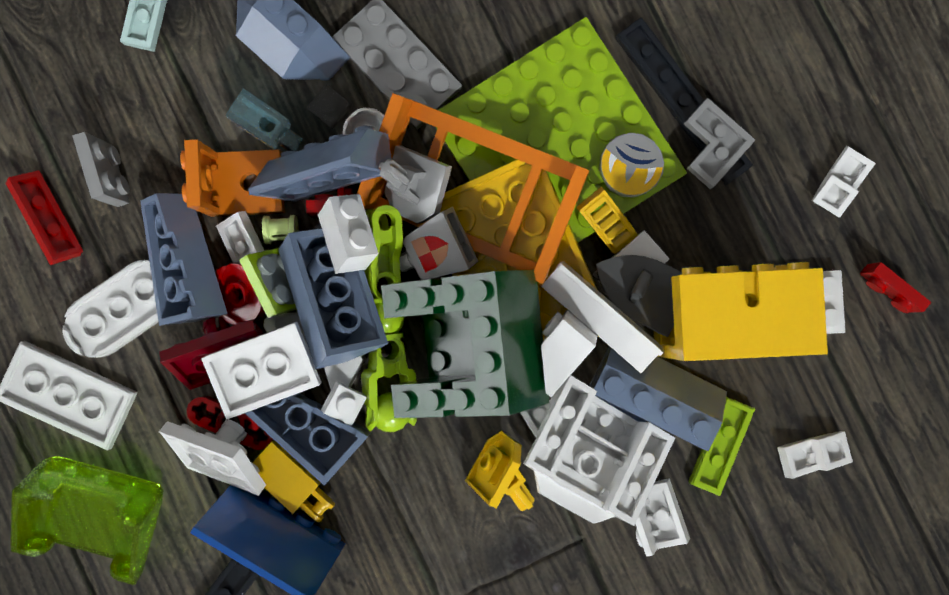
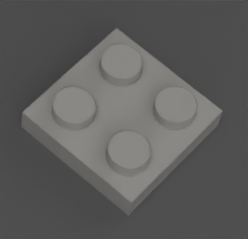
[72,132,130,207]

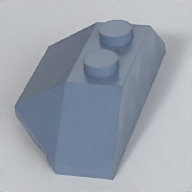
[236,0,350,80]

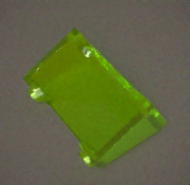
[11,456,164,585]

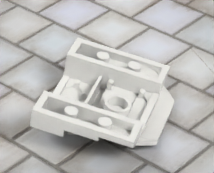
[523,375,675,526]

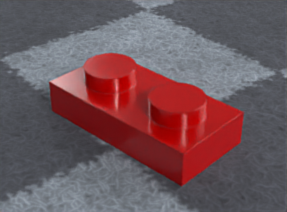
[860,262,931,313]

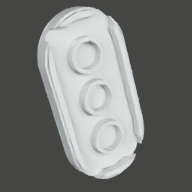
[63,260,158,358]

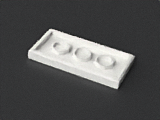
[0,341,138,450]

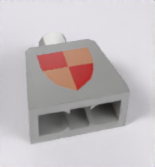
[400,206,479,280]

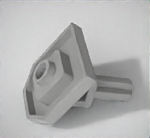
[378,146,452,224]

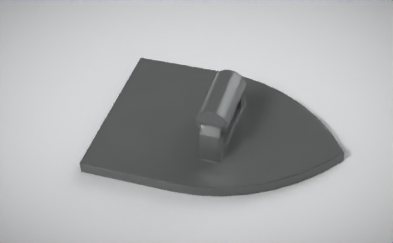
[596,255,682,338]

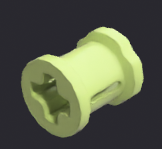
[262,215,299,244]

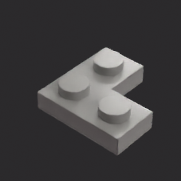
[684,98,755,189]

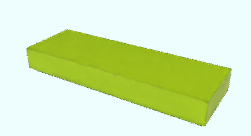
[688,397,755,496]

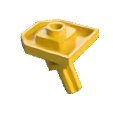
[465,431,534,511]

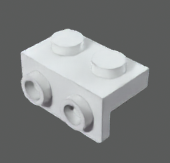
[635,478,690,556]

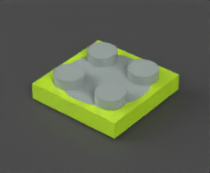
[239,248,296,318]

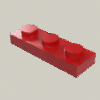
[5,170,83,265]

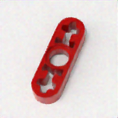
[187,396,274,450]

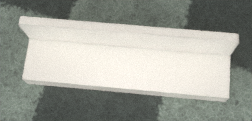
[541,261,664,373]

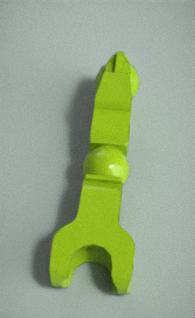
[361,205,417,432]

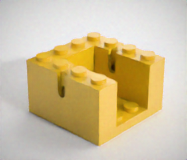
[654,262,828,361]

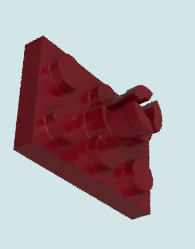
[159,317,264,390]

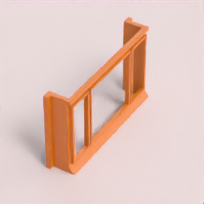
[357,93,590,284]

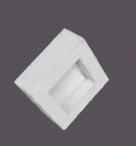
[321,381,367,426]

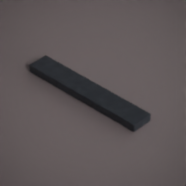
[615,17,754,185]

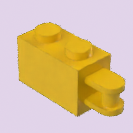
[253,440,335,522]

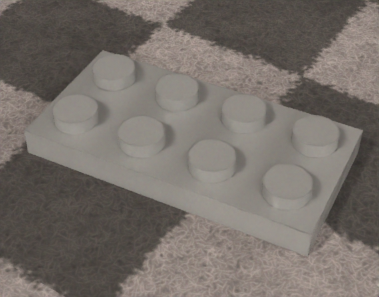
[332,0,462,130]

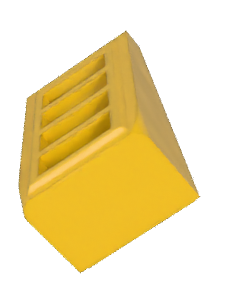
[576,186,638,254]

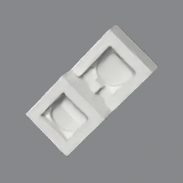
[812,146,876,218]
[777,431,853,479]

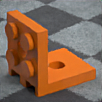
[180,139,285,217]

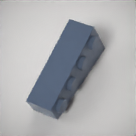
[140,193,228,326]
[245,393,372,485]

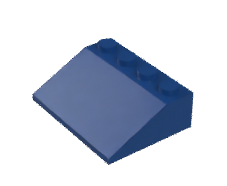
[190,485,346,595]

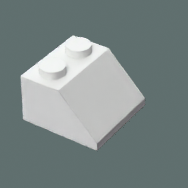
[541,310,598,397]

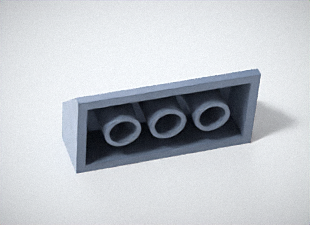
[248,126,391,202]
[279,229,388,369]
[589,346,727,452]

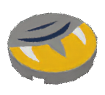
[599,133,664,198]

